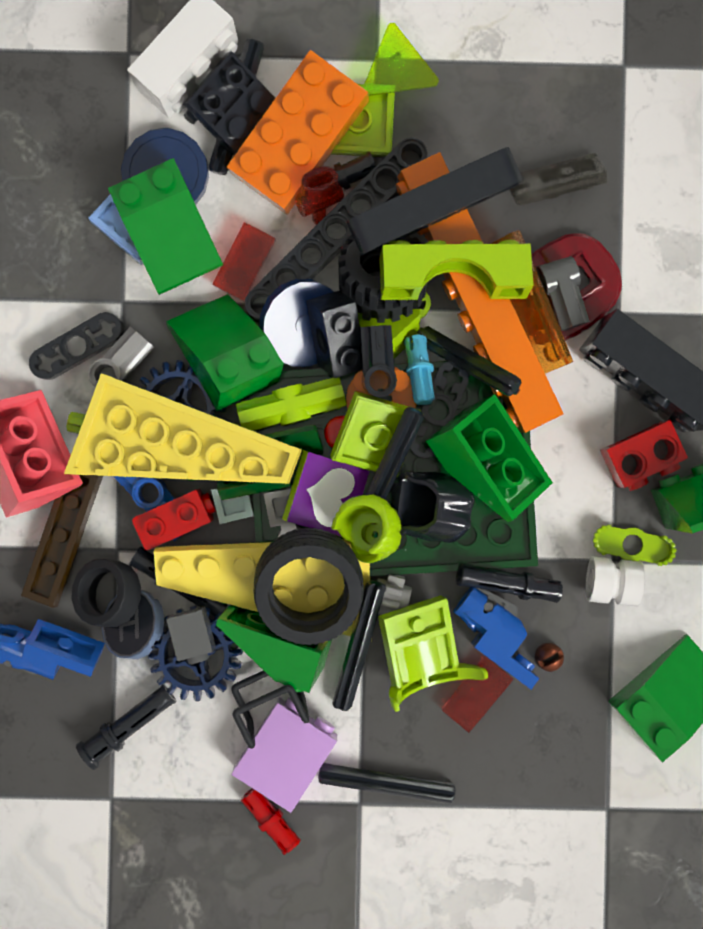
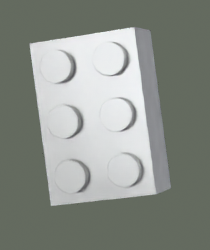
[127,0,239,118]

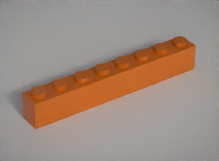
[396,152,564,433]

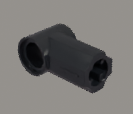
[360,325,397,397]

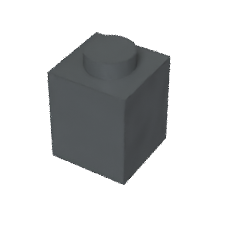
[166,606,216,664]

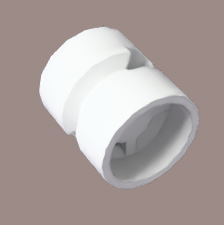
[585,556,645,607]

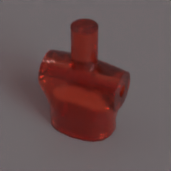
[295,166,344,225]

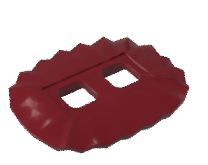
[510,233,622,345]

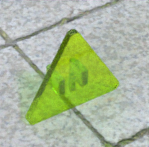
[363,23,439,96]

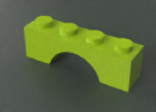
[380,240,533,300]

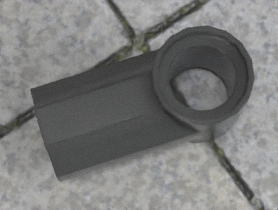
[535,256,590,332]

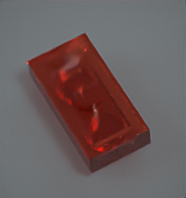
[212,222,276,302]
[441,656,514,733]

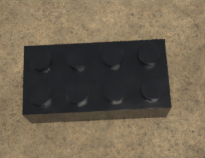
[579,309,703,433]

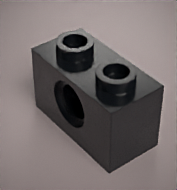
[306,291,362,379]

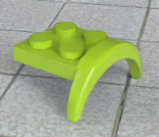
[378,595,488,712]

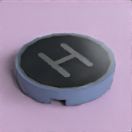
[102,590,164,660]

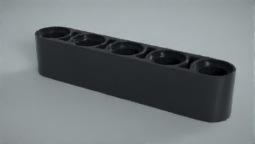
[346,147,524,256]

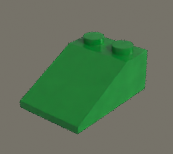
[108,158,223,295]
[166,294,284,411]
[426,394,553,522]
[651,463,703,534]
[216,605,332,693]
[608,634,703,763]

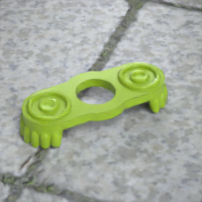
[592,524,677,566]

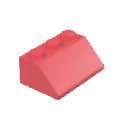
[0,390,83,518]

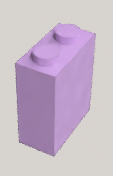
[231,697,337,813]

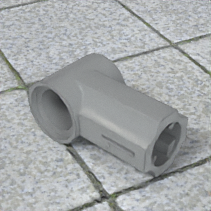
[88,326,154,387]

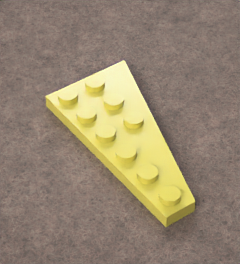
[64,373,302,484]
[154,539,372,642]

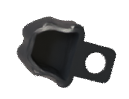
[390,471,474,543]

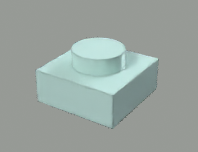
[211,489,254,524]

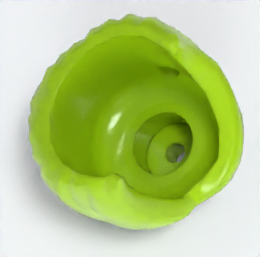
[331,495,401,563]

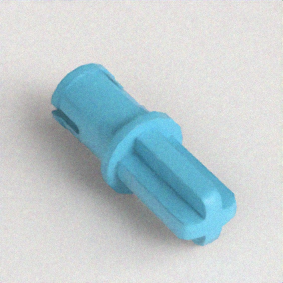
[404,334,435,405]

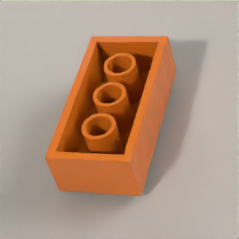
[227,50,369,215]

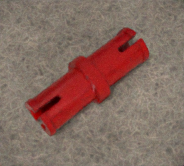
[240,788,301,855]

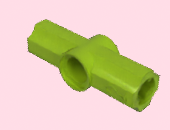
[236,377,347,431]

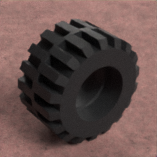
[338,236,427,323]

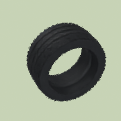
[253,528,364,645]

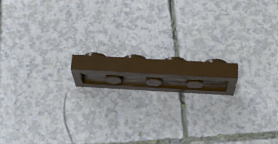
[21,475,103,608]

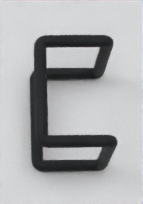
[231,670,310,749]

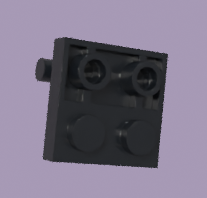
[183,51,275,155]

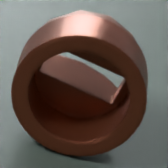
[535,643,564,672]

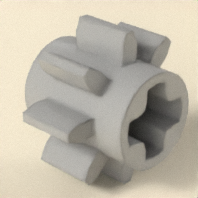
[377,574,412,615]

